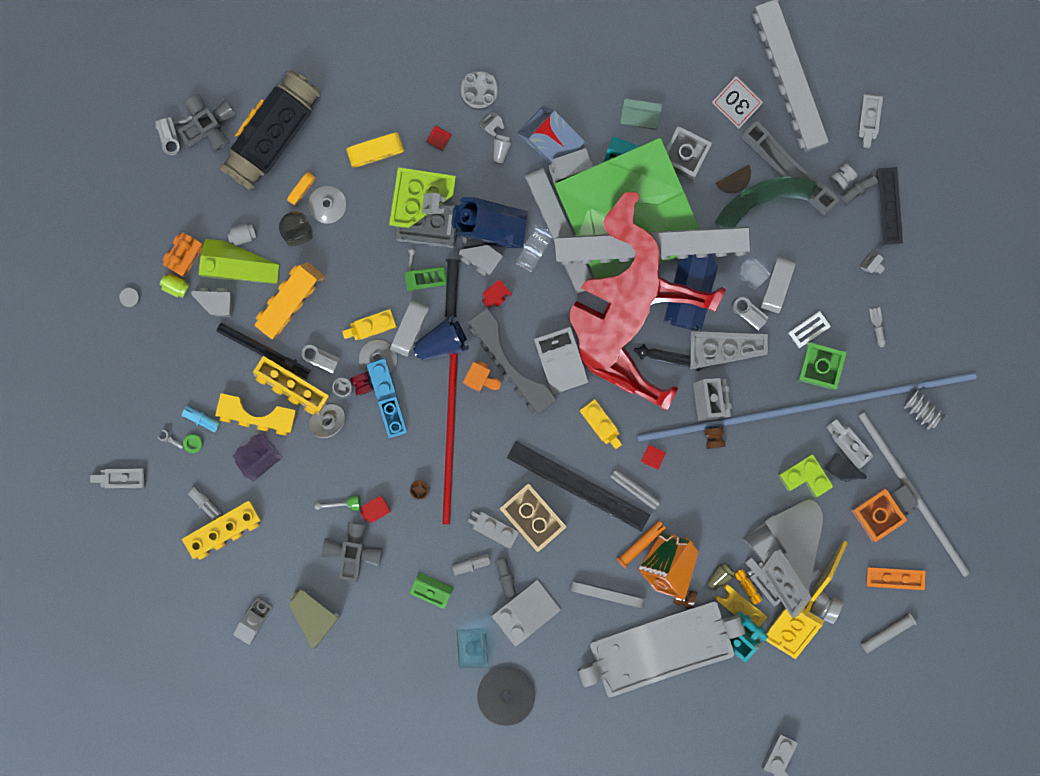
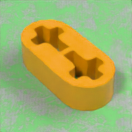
[287,171,316,206]

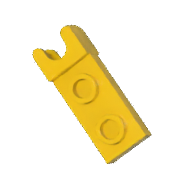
[714,584,767,627]

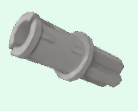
[188,486,221,520]
[452,554,491,576]

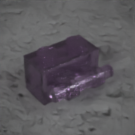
[232,431,283,482]

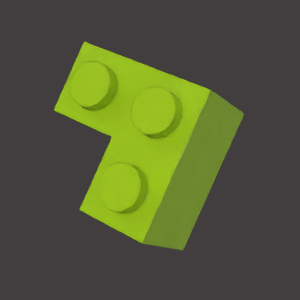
[778,454,833,497]

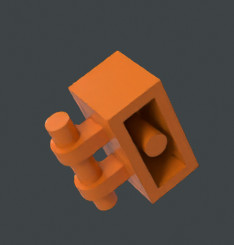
[163,232,203,278]
[463,361,501,393]

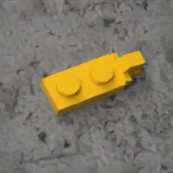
[342,309,397,340]
[580,399,622,450]

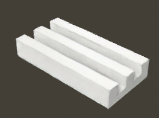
[788,311,831,348]

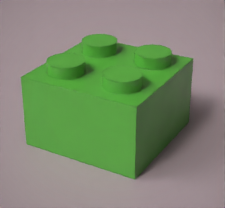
[797,342,847,391]

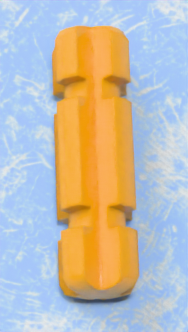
[735,569,762,604]

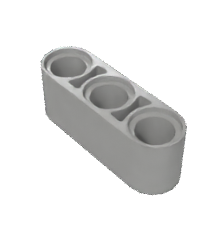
[761,256,796,314]
[390,299,430,357]

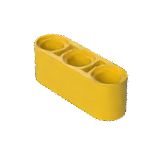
[346,132,404,168]

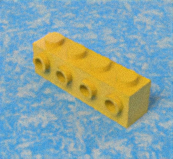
[253,356,329,415]
[182,501,262,560]

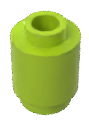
[159,273,190,298]

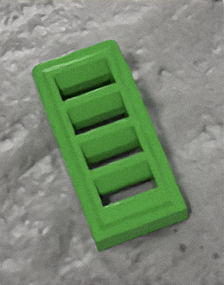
[404,266,447,291]

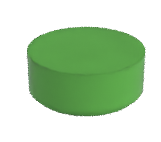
[183,434,203,453]

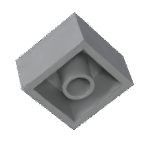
[666,126,712,180]

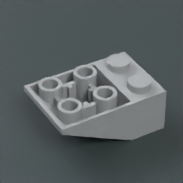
[534,327,589,395]

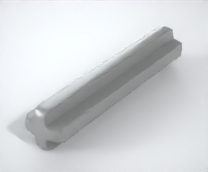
[610,469,661,510]

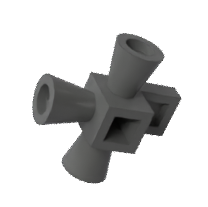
[177,94,236,152]
[322,522,382,582]

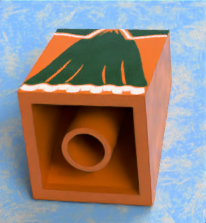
[638,533,699,600]

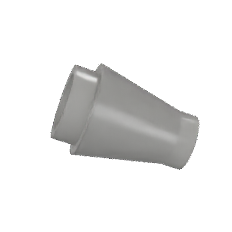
[493,135,512,164]

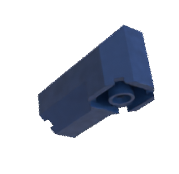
[451,197,528,249]
[663,254,718,332]

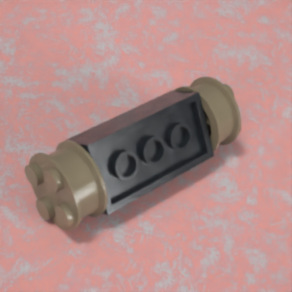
[219,70,321,190]

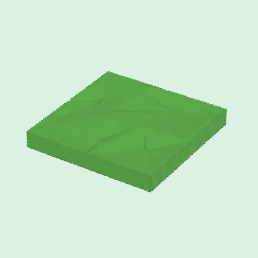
[554,137,700,278]

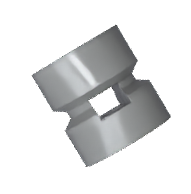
[809,592,843,624]

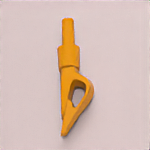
[234,99,264,137]

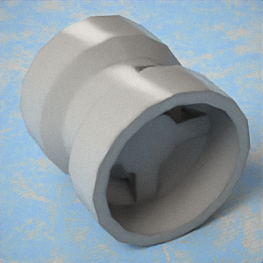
[830,163,857,190]
[332,378,353,398]

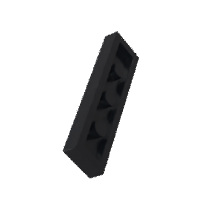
[877,167,903,245]

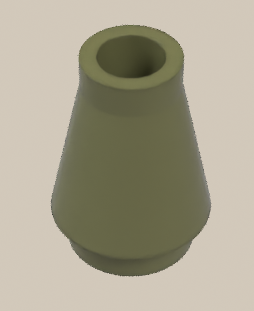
[707,562,735,591]

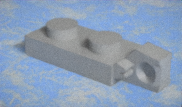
[858,94,883,149]
[826,419,873,469]
[90,469,144,488]
[745,557,781,607]

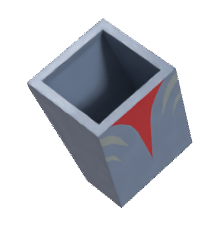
[517,106,585,164]

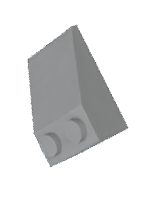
[492,580,561,647]

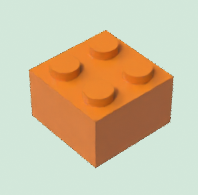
[851,489,907,542]

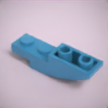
[366,358,407,438]

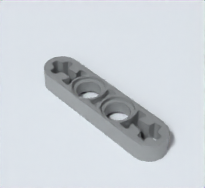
[570,581,645,608]

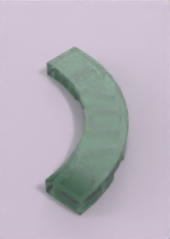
[715,177,817,228]

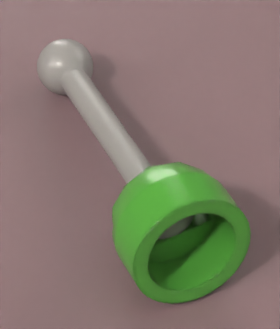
[314,495,361,511]

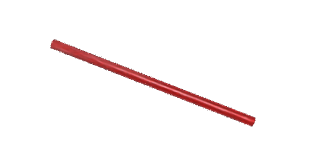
[442,353,458,524]

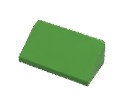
[409,572,454,609]

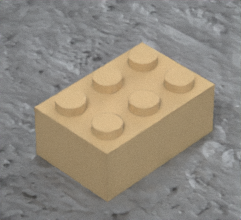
[500,483,566,552]

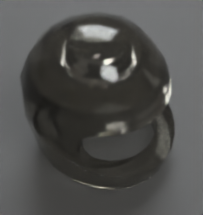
[279,211,313,246]

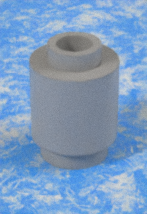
[227,223,257,246]

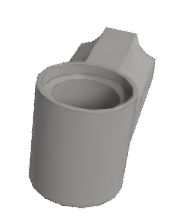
[155,117,181,156]
[731,297,769,331]
[301,345,340,373]

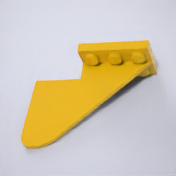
[766,540,848,659]

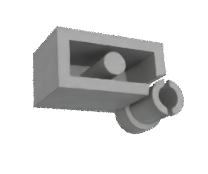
[761,732,798,776]

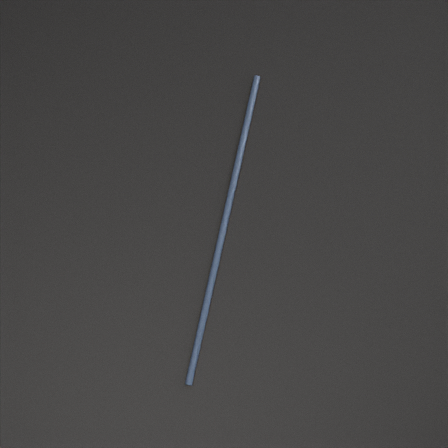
[637,372,977,442]

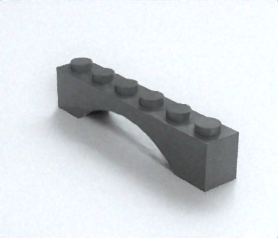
[741,120,840,216]
[468,308,556,414]

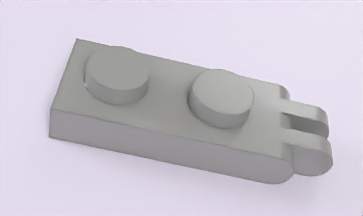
[467,511,519,549]

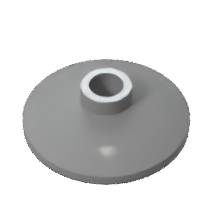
[308,186,347,224]
[359,340,397,376]
[309,404,346,438]

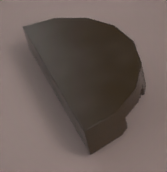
[715,165,751,194]

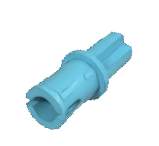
[182,405,220,432]

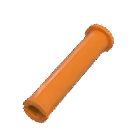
[615,520,667,569]

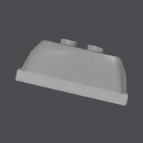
[743,515,822,584]

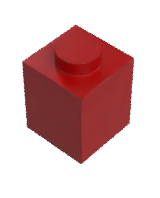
[360,495,391,523]

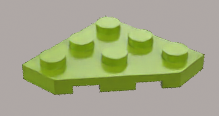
[389,167,456,228]

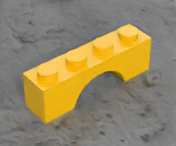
[215,393,297,436]

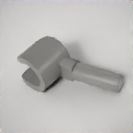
[157,430,183,449]

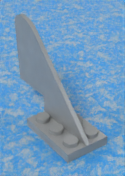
[762,499,823,618]

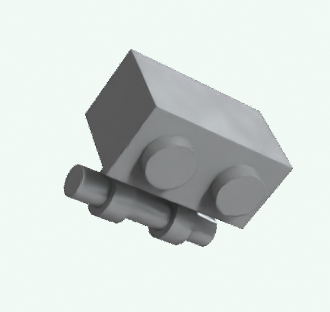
[693,378,733,421]

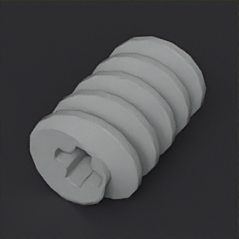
[903,389,947,430]

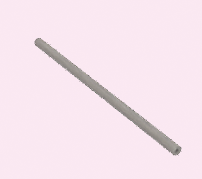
[858,412,970,577]

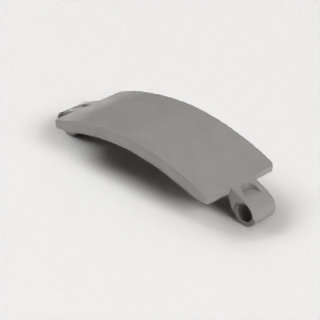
[577,602,746,697]

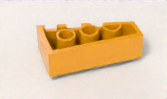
[254,262,326,339]

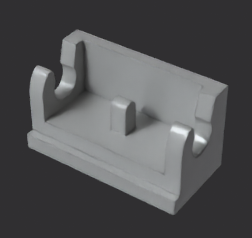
[548,148,593,183]

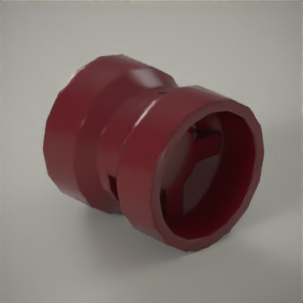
[350,372,374,397]

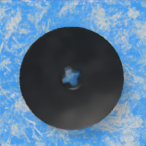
[477,667,535,726]

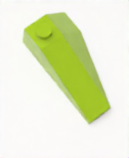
[199,239,279,284]

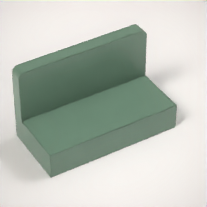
[620,98,662,129]

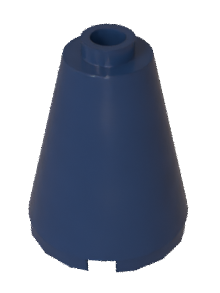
[413,315,469,360]

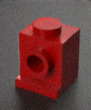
[482,279,512,309]

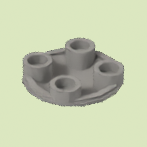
[460,71,498,109]

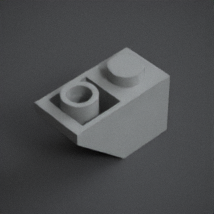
[459,245,503,277]
[192,288,232,317]
[233,597,273,645]

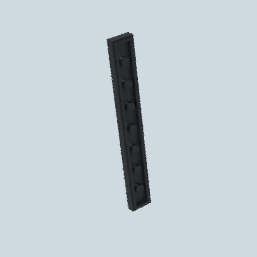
[507,441,650,532]

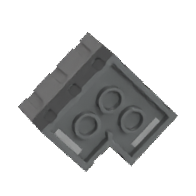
[395,204,456,248]

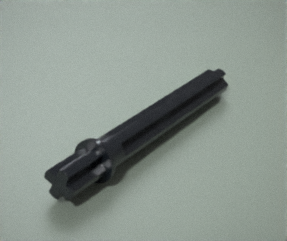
[216,323,311,379]

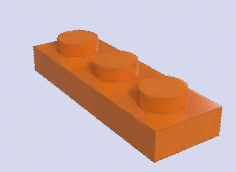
[866,567,926,590]

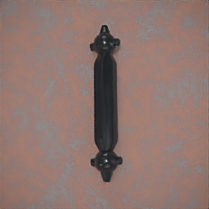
[633,344,708,372]

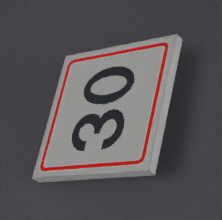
[712,75,764,129]

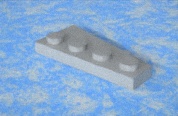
[690,331,768,370]

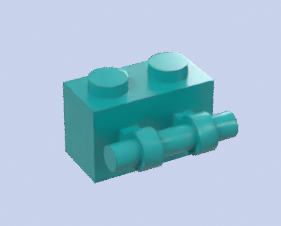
[730,611,769,663]

